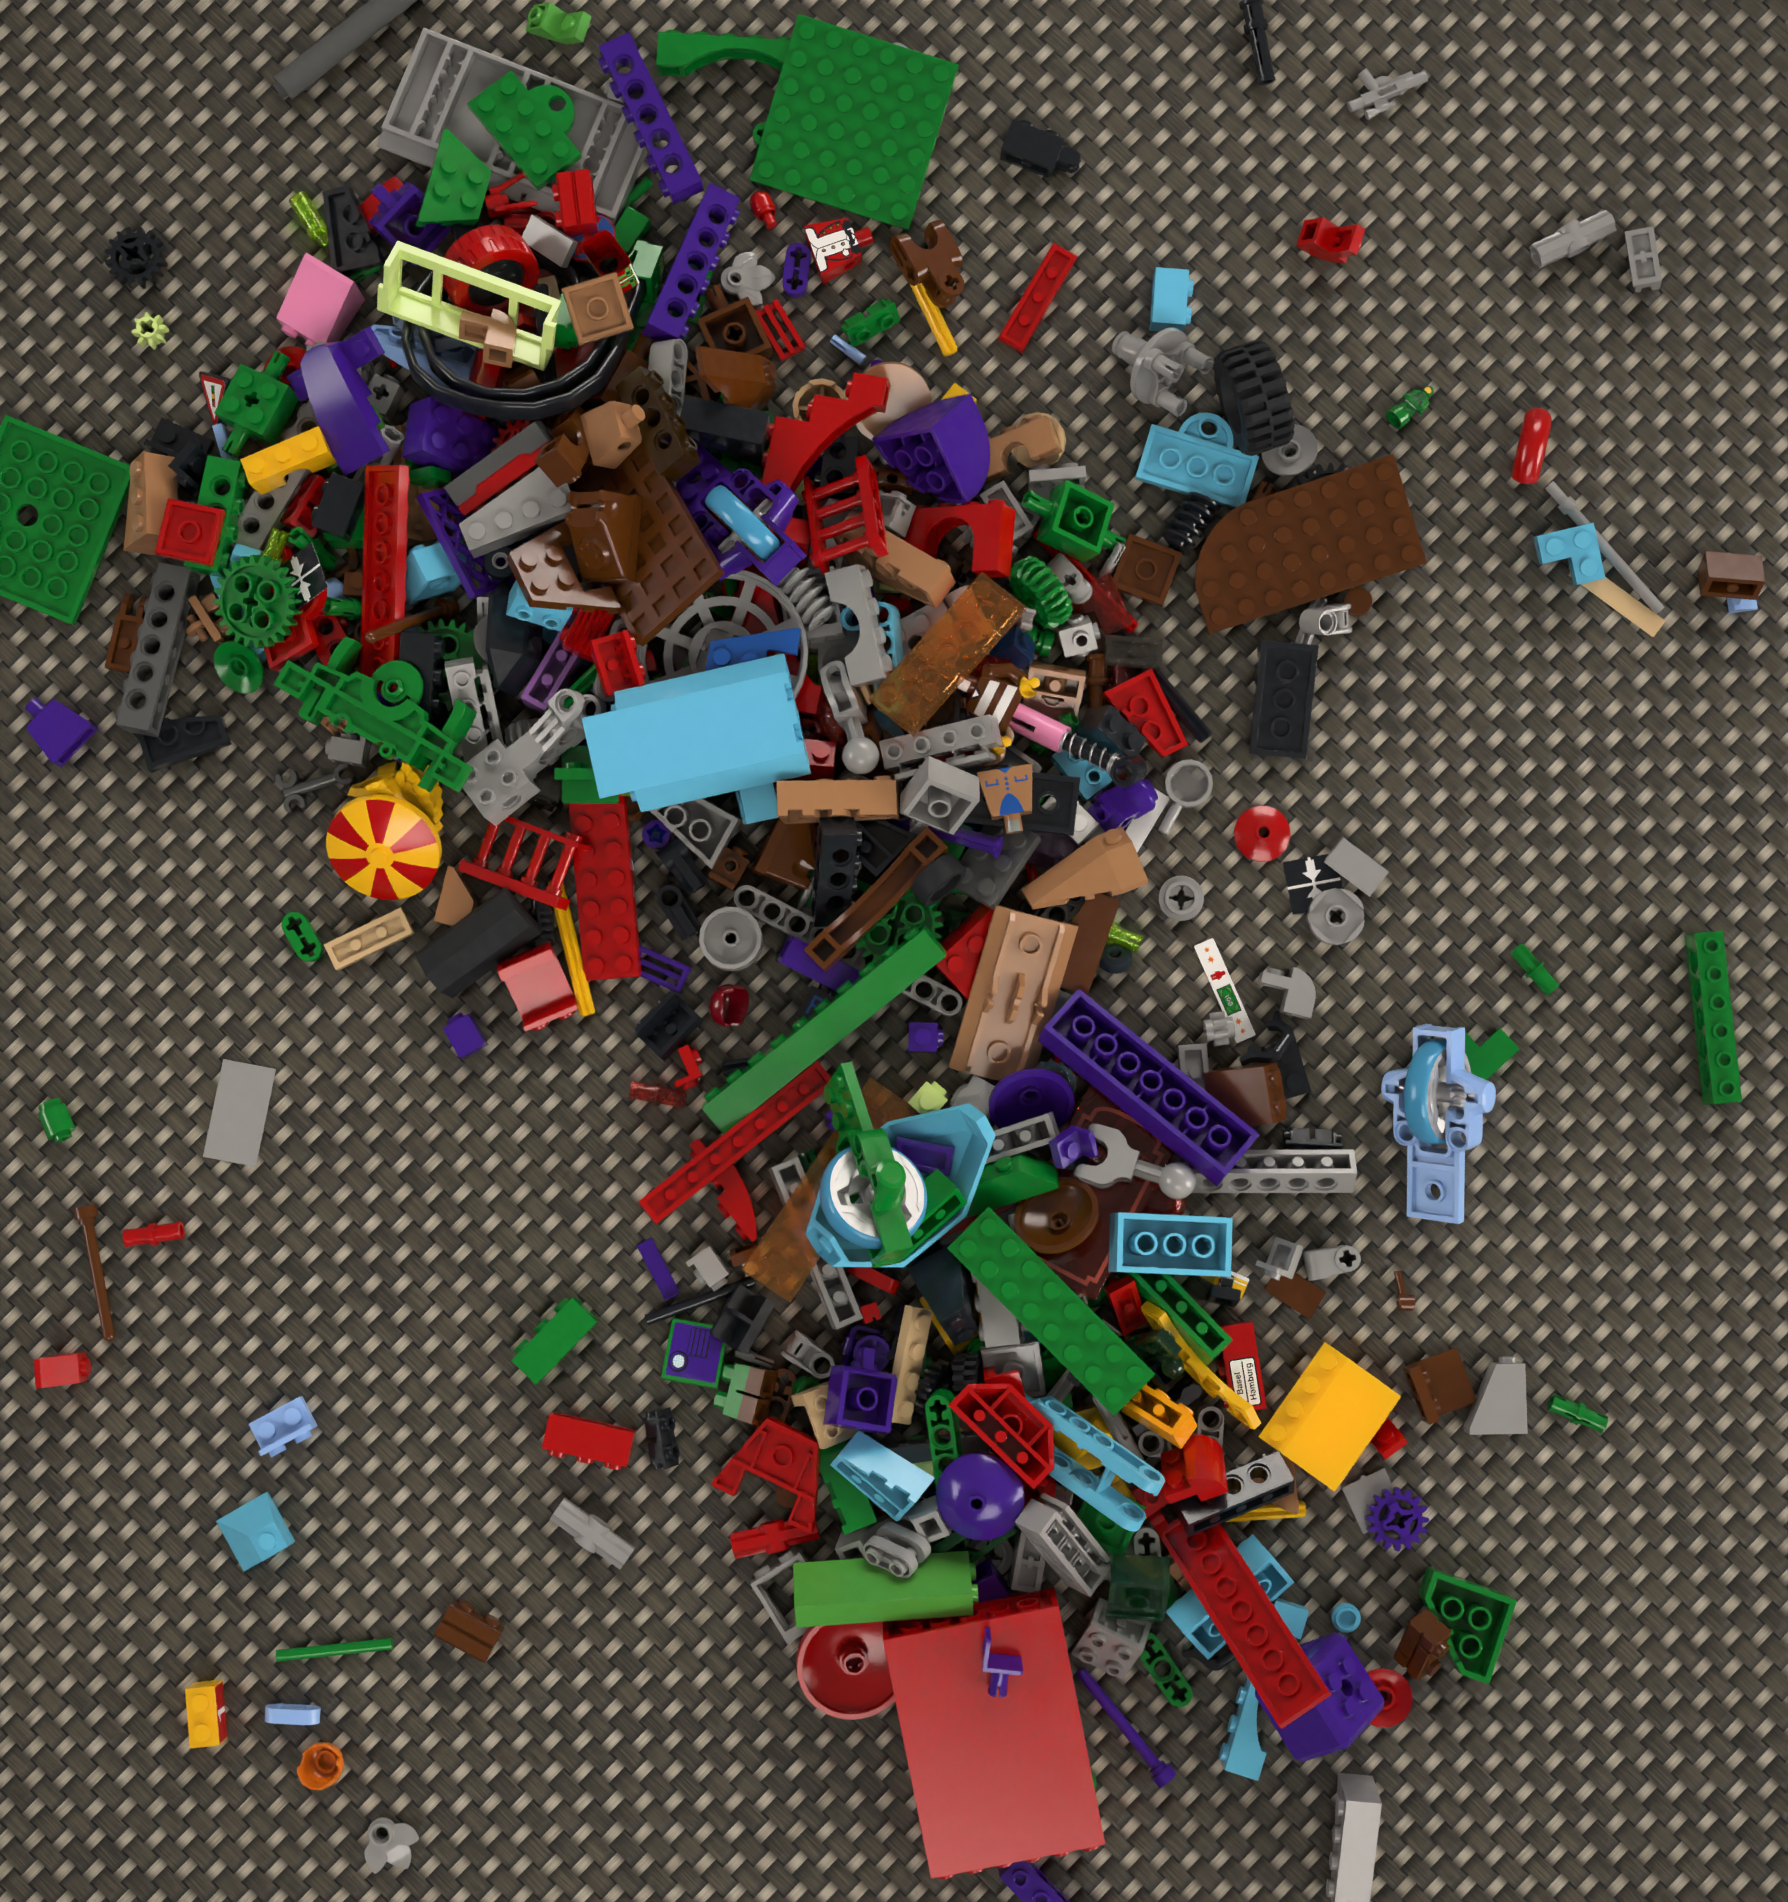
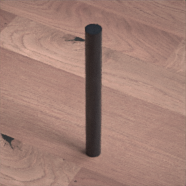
[644,1275,756,1325]

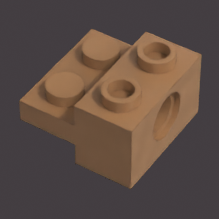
[1023,661,1086,722]

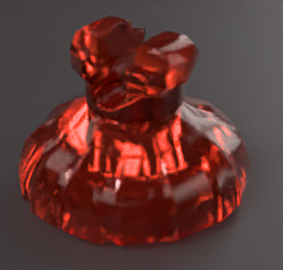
[801,696,848,747]

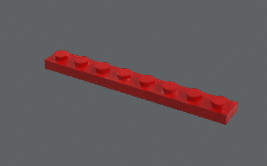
[637,1060,831,1225]

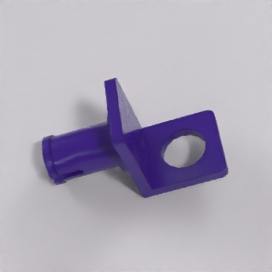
[981,1627,1023,1698]

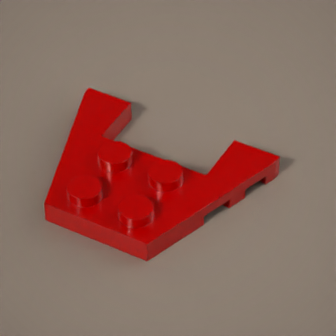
[711,1417,821,1534]

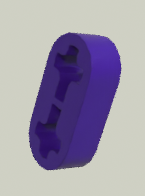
[782,243,811,298]

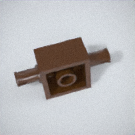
[697,285,773,359]
[585,333,656,408]

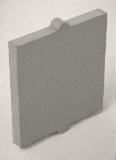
[1341,1467,1404,1534]

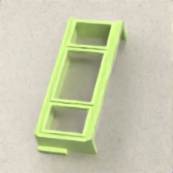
[377,240,561,371]

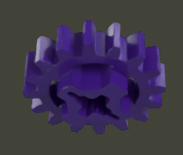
[1364,1487,1429,1551]

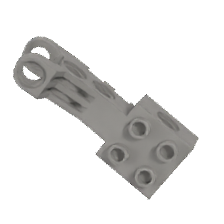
[462,688,607,826]

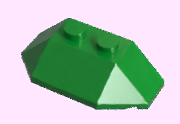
[964,1151,1059,1219]

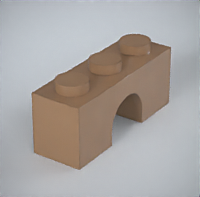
[985,415,1063,484]

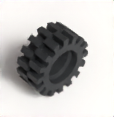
[952,1352,986,1397]

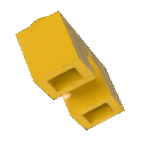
[240,426,337,495]

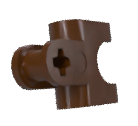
[889,220,965,308]

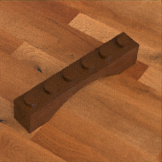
[804,827,948,974]

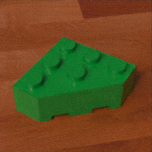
[1418,1566,1517,1684]

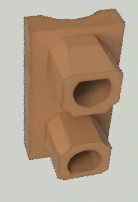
[186,592,230,645]

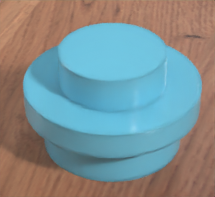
[1331,1603,1361,1633]

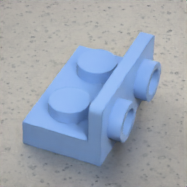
[249,1396,318,1457]

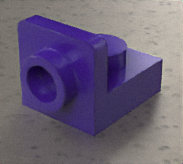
[1049,1125,1099,1169]

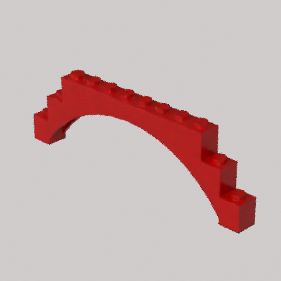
[728,372,891,718]

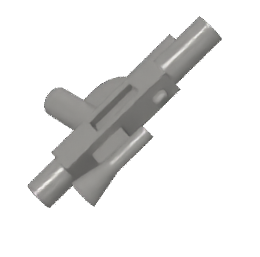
[1347,68,1428,120]

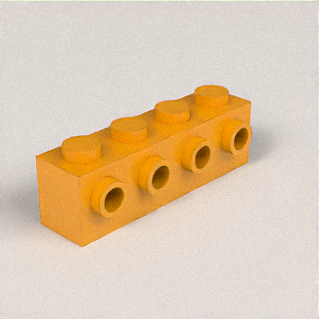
[1120,1383,1198,1449]

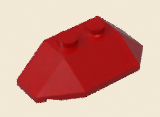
[948,1384,1054,1489]

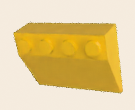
[1258,1342,1401,1492]

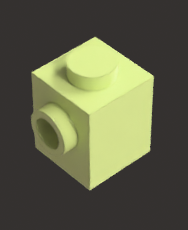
[908,1081,948,1114]

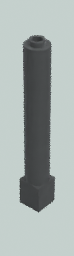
[273,0,425,100]

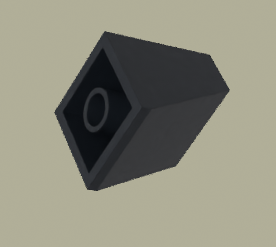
[907,1241,979,1346]

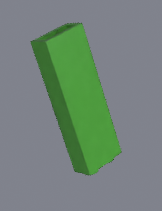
[793,1551,979,1628]

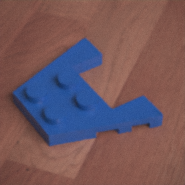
[705,628,802,671]

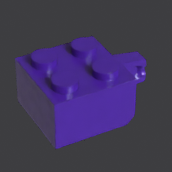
[368,182,450,267]
[823,1347,897,1434]

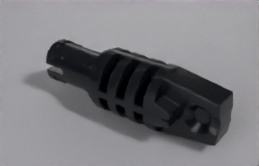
[528,882,556,948]

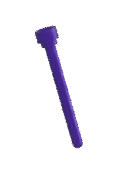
[1077,1668,1176,1788]

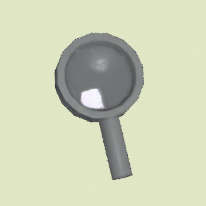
[1158,759,1213,835]

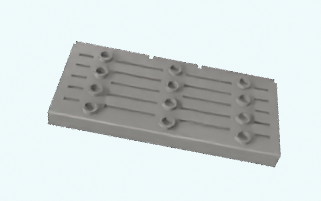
[377,28,656,226]

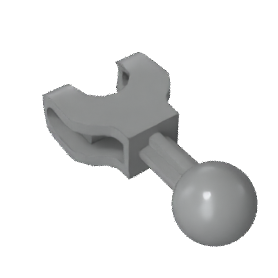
[820,661,879,774]
[1073,1123,1196,1199]

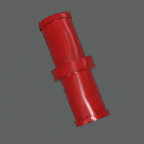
[122,1221,185,1248]

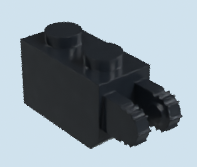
[1000,119,1081,177]

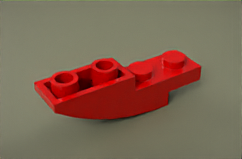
[689,1138,758,1242]

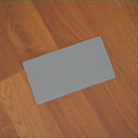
[203,1059,276,1167]

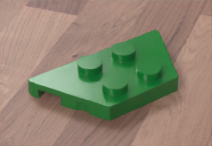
[416,128,492,227]

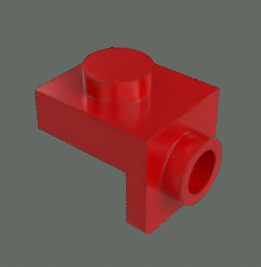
[674,1045,704,1091]

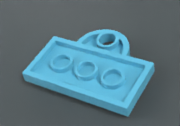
[1135,413,1259,509]

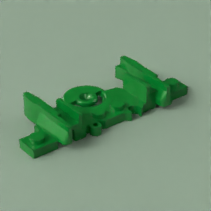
[273,636,477,793]

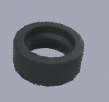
[911,853,966,906]

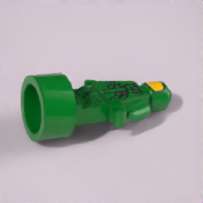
[1386,386,1434,429]

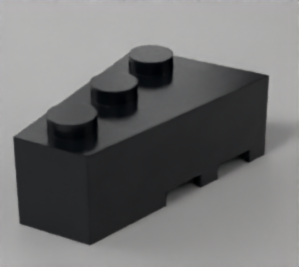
[680,395,770,467]
[855,820,917,879]

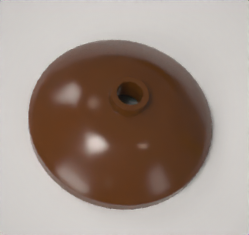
[1014,1177,1100,1254]

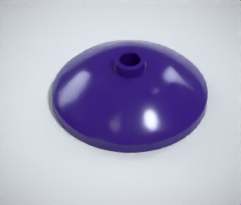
[988,1069,1075,1129]
[936,1452,1025,1540]

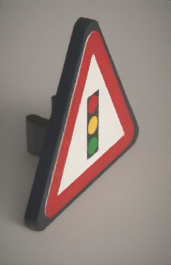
[199,371,231,425]

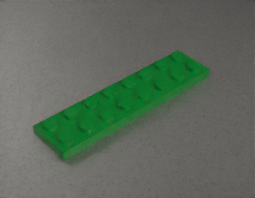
[947,1206,1155,1416]

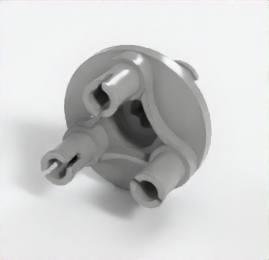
[1112,327,1214,417]

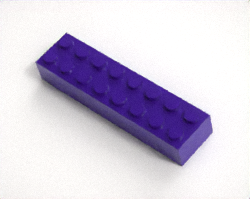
[1038,989,1260,1186]

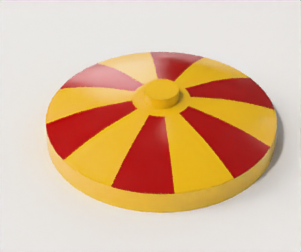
[326,794,442,900]

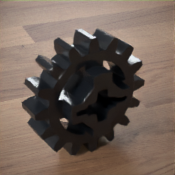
[105,227,168,289]
[914,1358,955,1420]

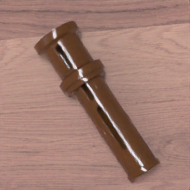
[1085,654,1111,708]

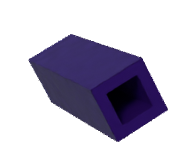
[776,935,860,992]

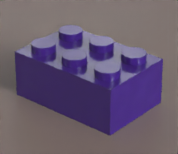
[402,396,499,480]

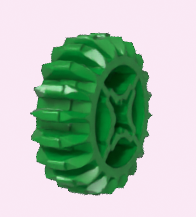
[1008,556,1073,629]

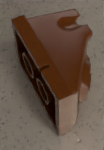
[565,489,643,584]
[749,817,817,890]

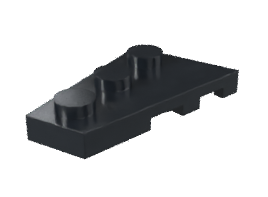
[323,185,386,275]

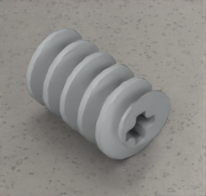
[777,567,836,631]

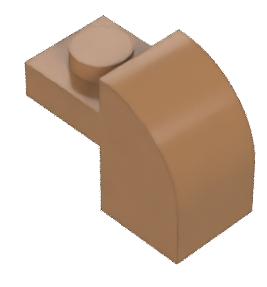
[459,309,517,368]

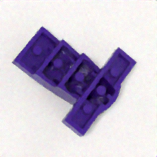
[286,327,390,476]

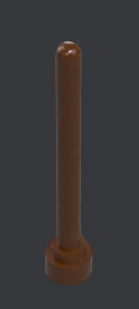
[365,596,459,643]
[73,1204,115,1342]

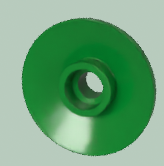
[214,641,264,694]

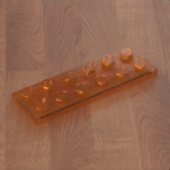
[869,572,1026,737]

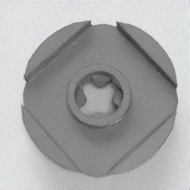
[1306,888,1365,945]

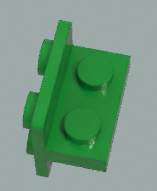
[554,746,619,804]

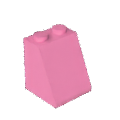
[276,253,365,346]

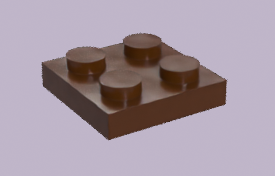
[1109,533,1182,607]

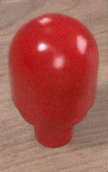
[750,191,777,229]

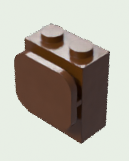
[1203,1062,1286,1126]

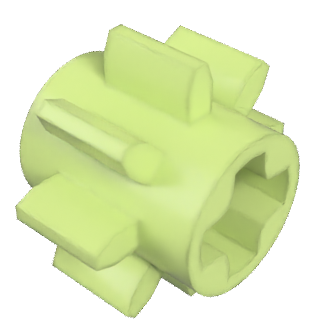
[131,312,169,350]

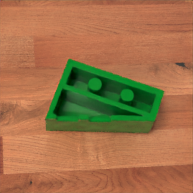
[819,1438,878,1535]

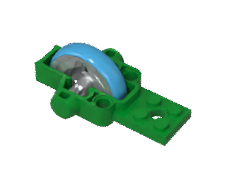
[820,1062,927,1268]

